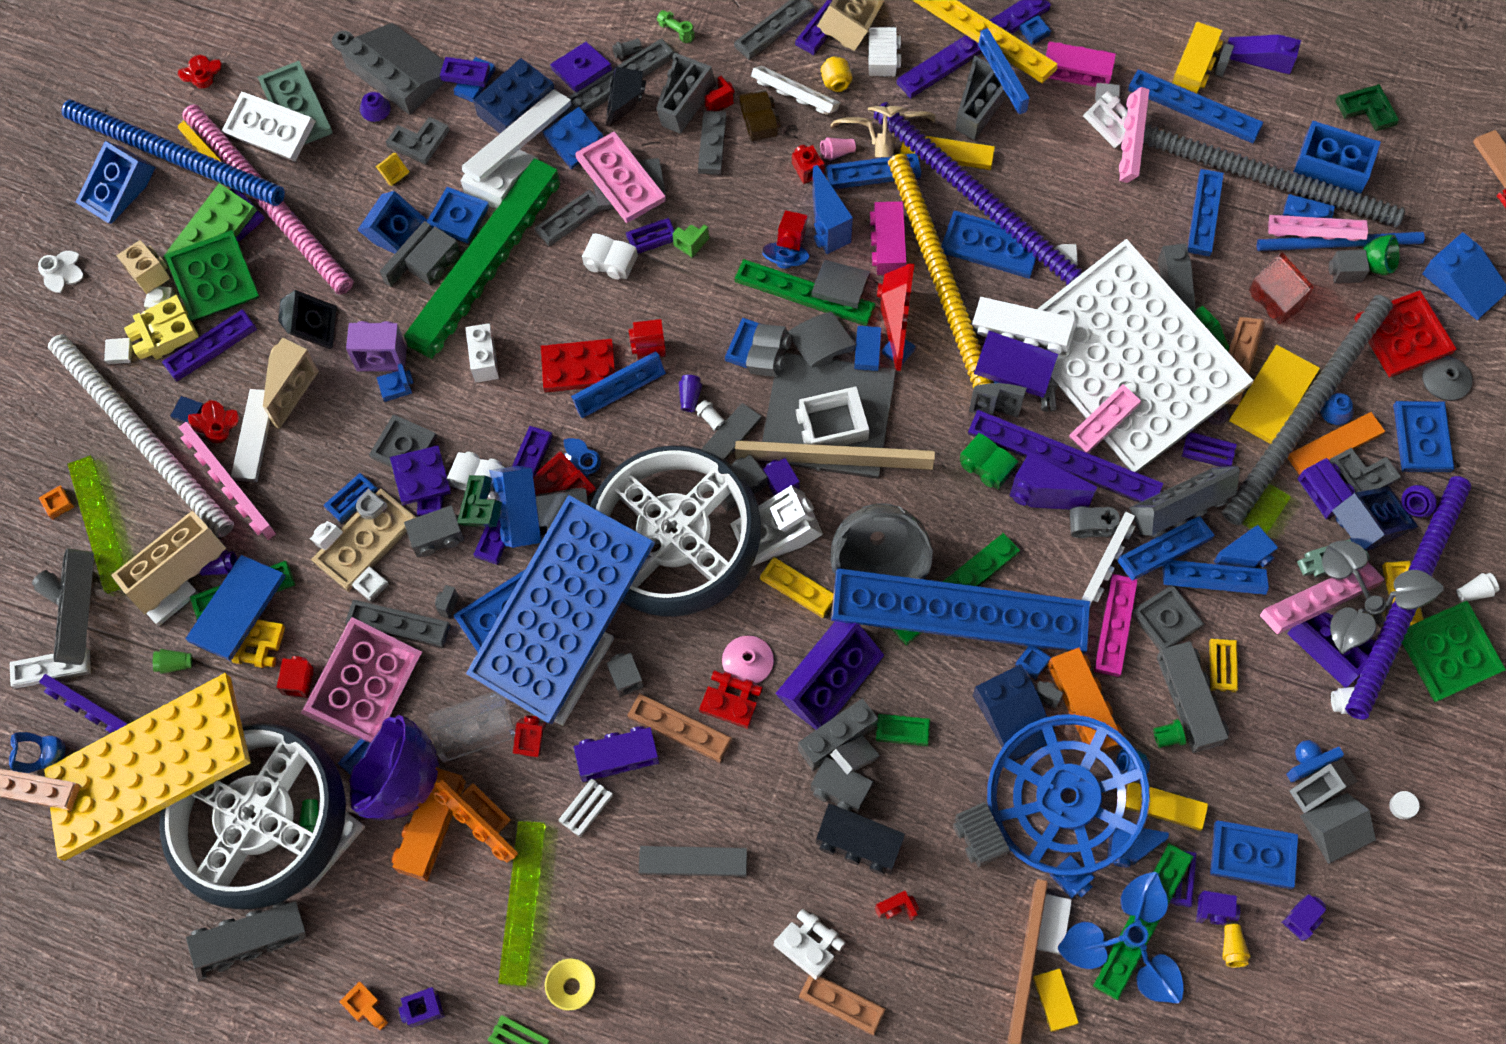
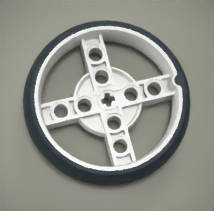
[590,445,761,617]
[159,723,346,910]

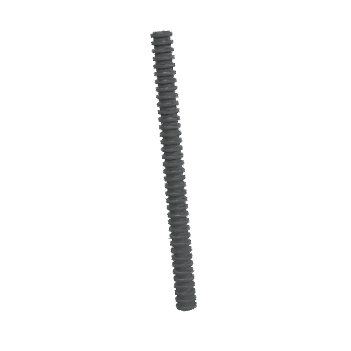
[1143,124,1405,228]
[1222,295,1393,525]

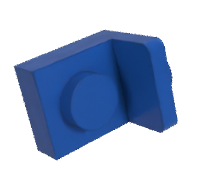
[377,363,414,402]
[1049,855,1095,899]

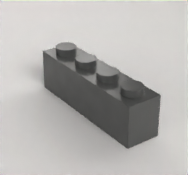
[1156,641,1229,753]

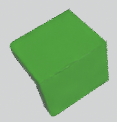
[673,224,709,257]

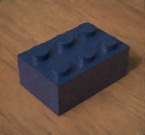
[473,58,555,134]

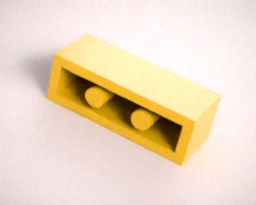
[1172,22,1223,94]

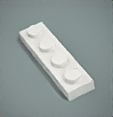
[751,66,840,115]
[1082,512,1135,605]

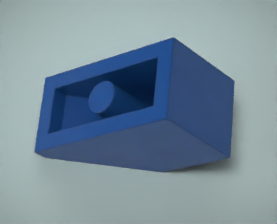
[1214,525,1278,568]
[1107,828,1169,868]

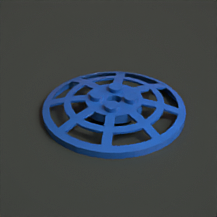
[987,715,1150,876]

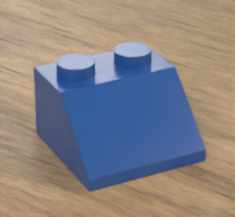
[358,191,427,254]

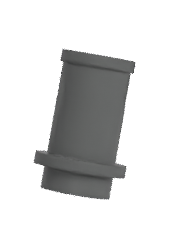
[612,38,642,60]
[1041,379,1057,412]

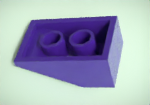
[1010,453,1097,510]

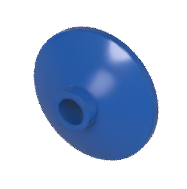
[762,242,809,269]

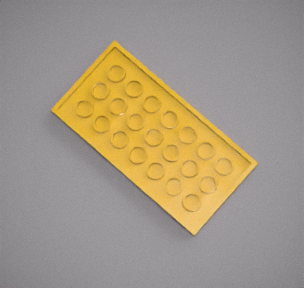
[44,673,251,861]

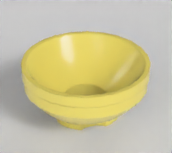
[545,959,595,1011]

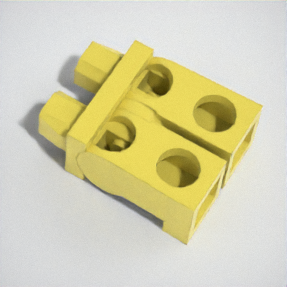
[124,295,199,360]

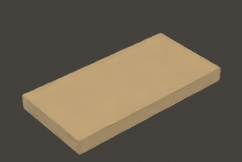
[311,489,416,592]

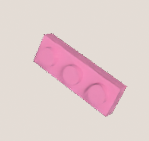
[1069,384,1141,453]

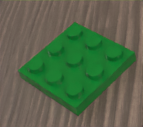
[164,230,260,322]
[1402,600,1506,703]

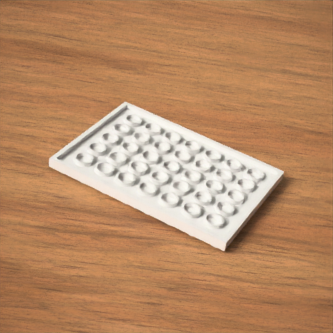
[1037,239,1253,473]

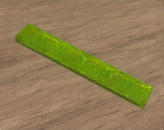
[67,455,125,594]
[498,821,546,987]

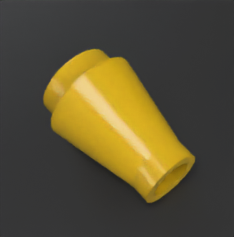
[1222,924,1251,968]

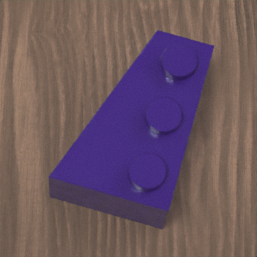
[1287,612,1375,688]

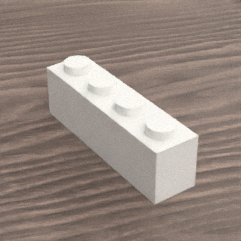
[972,297,1076,354]

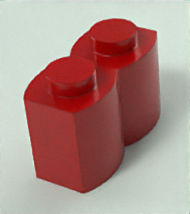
[629,319,666,360]

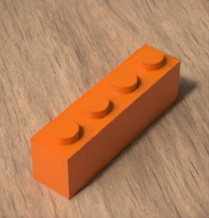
[1047,648,1124,754]
[392,768,466,882]

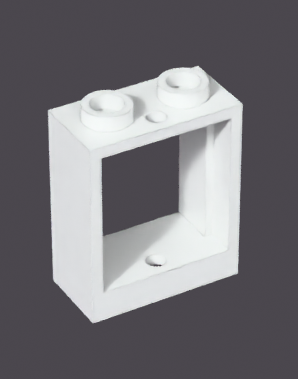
[796,387,869,446]

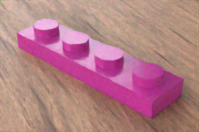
[1094,574,1138,677]

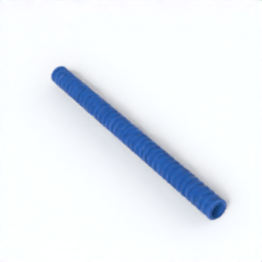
[62,99,285,206]

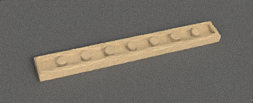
[735,441,935,470]

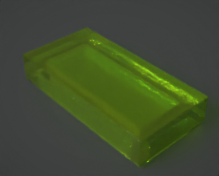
[1243,483,1291,534]

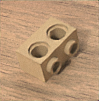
[116,240,171,294]

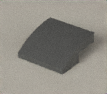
[812,260,870,308]
[788,312,856,368]
[969,383,1027,418]

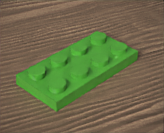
[163,183,257,259]

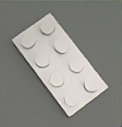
[222,92,316,162]

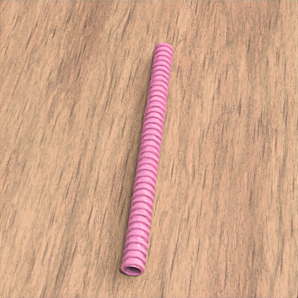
[182,104,353,294]

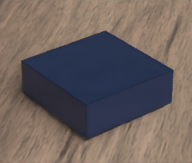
[170,396,204,425]

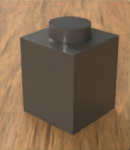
[1328,250,1369,283]
[606,653,644,697]

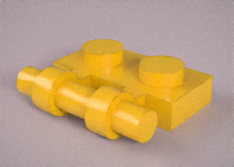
[223,620,285,668]

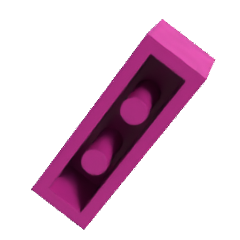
[1046,41,1116,87]
[870,201,906,275]

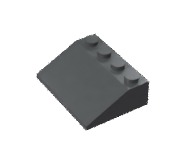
[340,23,446,115]

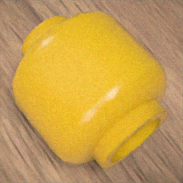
[820,57,852,92]

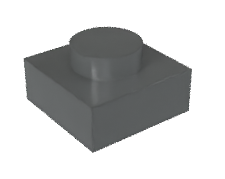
[435,585,459,619]
[1036,681,1063,708]

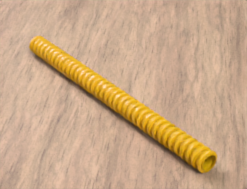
[888,154,994,389]

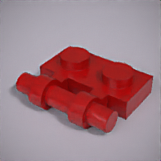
[699,670,763,729]

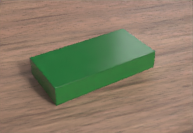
[876,714,930,746]

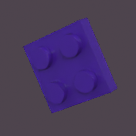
[390,446,451,506]

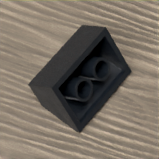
[816,803,905,875]

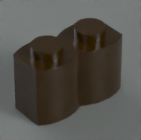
[739,89,781,142]

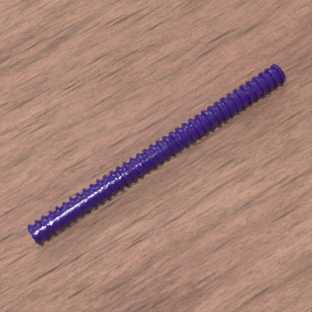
[873,102,1082,285]
[1345,476,1472,720]

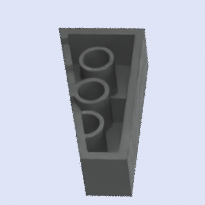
[186,901,305,981]

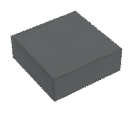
[1215,43,1234,77]

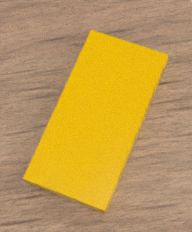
[1229,345,1320,444]

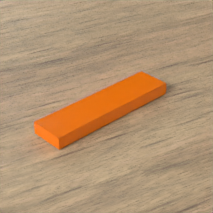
[1288,412,1385,476]

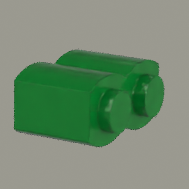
[960,433,1018,489]

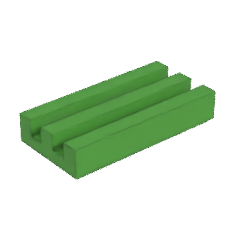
[488,1015,551,1044]

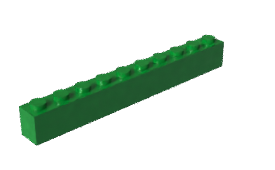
[403,158,560,359]

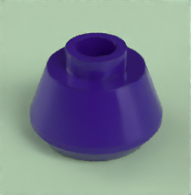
[360,92,391,122]
[1401,485,1437,518]

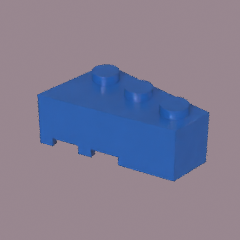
[489,466,541,548]

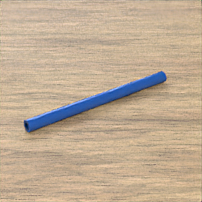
[1257,232,1425,251]

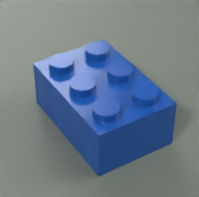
[1293,120,1381,193]

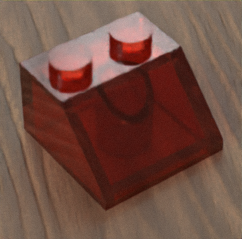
[1249,252,1314,325]

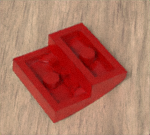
[533,451,596,496]

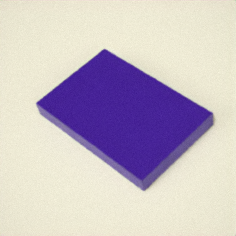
[974,331,1058,398]

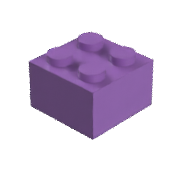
[346,321,407,371]

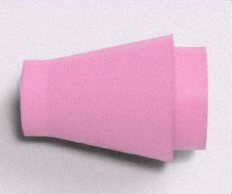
[820,138,856,161]

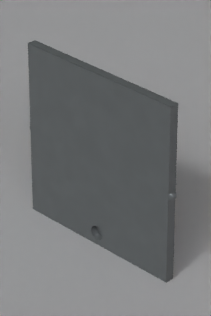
[762,353,896,479]

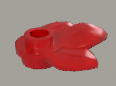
[178,55,222,89]
[188,400,239,443]

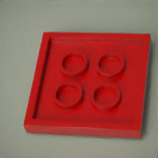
[1354,290,1456,378]

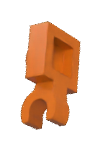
[339,981,388,1031]

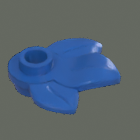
[563,438,601,478]

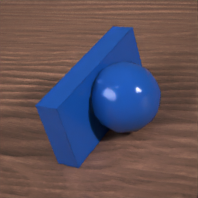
[1286,740,1344,782]

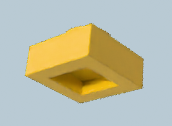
[376,153,409,186]

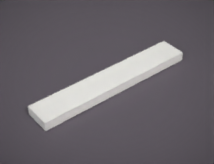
[462,89,571,182]

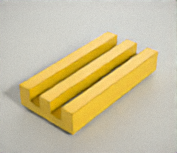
[1209,639,1238,692]

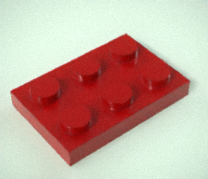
[541,339,615,393]

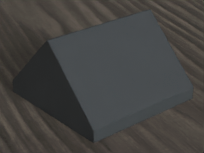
[1300,793,1376,864]

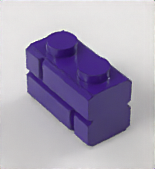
[1298,458,1355,519]

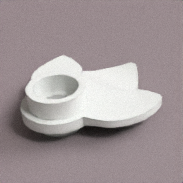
[38,251,83,293]

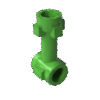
[657,10,695,43]

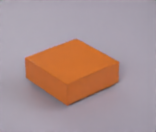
[39,485,74,520]

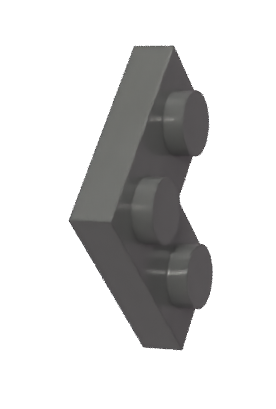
[386,117,450,165]
[1329,448,1401,493]

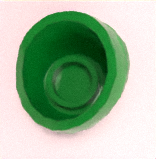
[1363,235,1400,276]

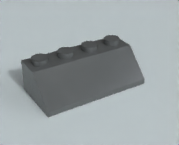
[1129,466,1240,538]

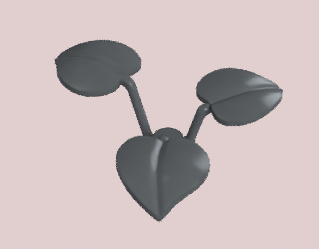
[1322,541,1444,654]

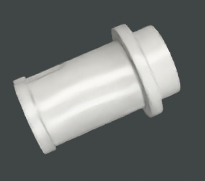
[696,400,726,432]

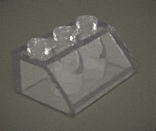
[428,691,515,763]

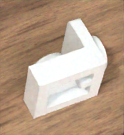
[770,493,815,531]

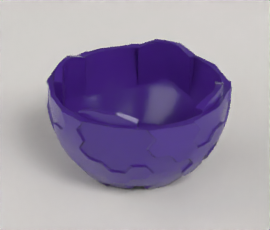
[349,715,439,820]

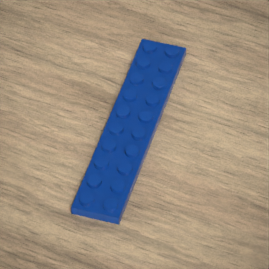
[831,568,1090,653]

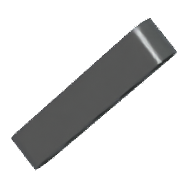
[53,548,94,665]

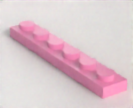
[178,422,276,540]
[1260,562,1385,635]

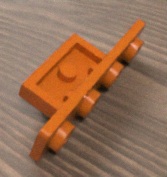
[432,779,518,863]

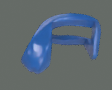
[9,732,66,773]

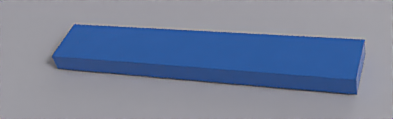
[1128,69,1264,144]

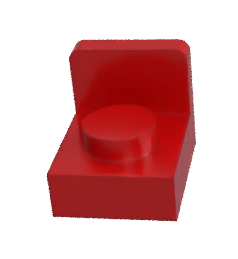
[705,75,735,111]
[513,715,547,757]
[874,890,919,921]

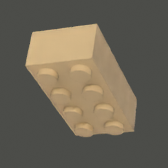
[111,510,226,615]

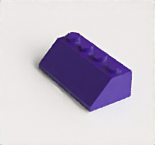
[775,621,884,730]

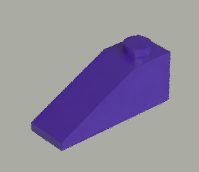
[1227,35,1301,75]

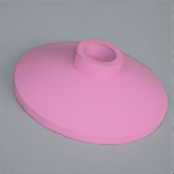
[722,636,774,684]

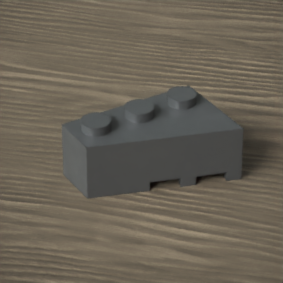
[656,52,716,134]
[955,55,1008,140]

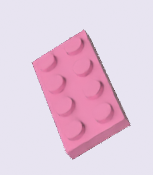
[576,132,665,223]

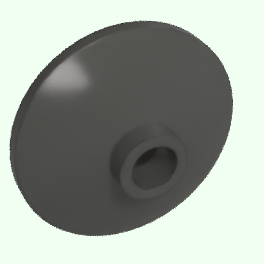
[1422,356,1472,401]

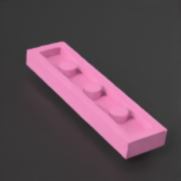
[1119,87,1149,183]
[1268,215,1368,241]

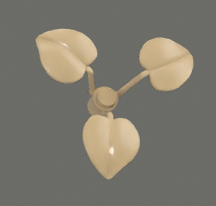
[831,106,935,157]

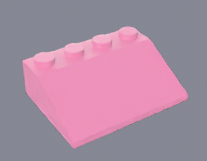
[301,617,422,743]

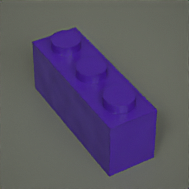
[573,726,659,782]

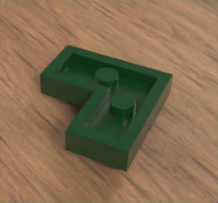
[1335,84,1399,132]
[457,475,503,527]

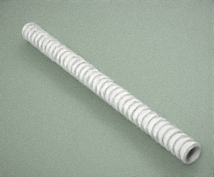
[48,334,234,538]

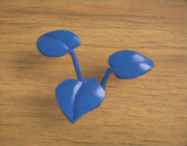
[1058,872,1183,1004]

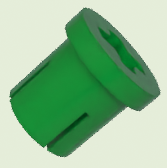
[1153,719,1186,748]

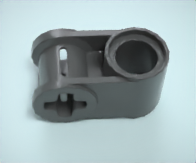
[1070,507,1120,538]

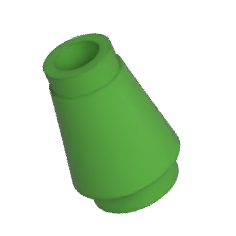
[153,649,193,674]

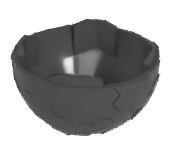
[830,503,933,580]

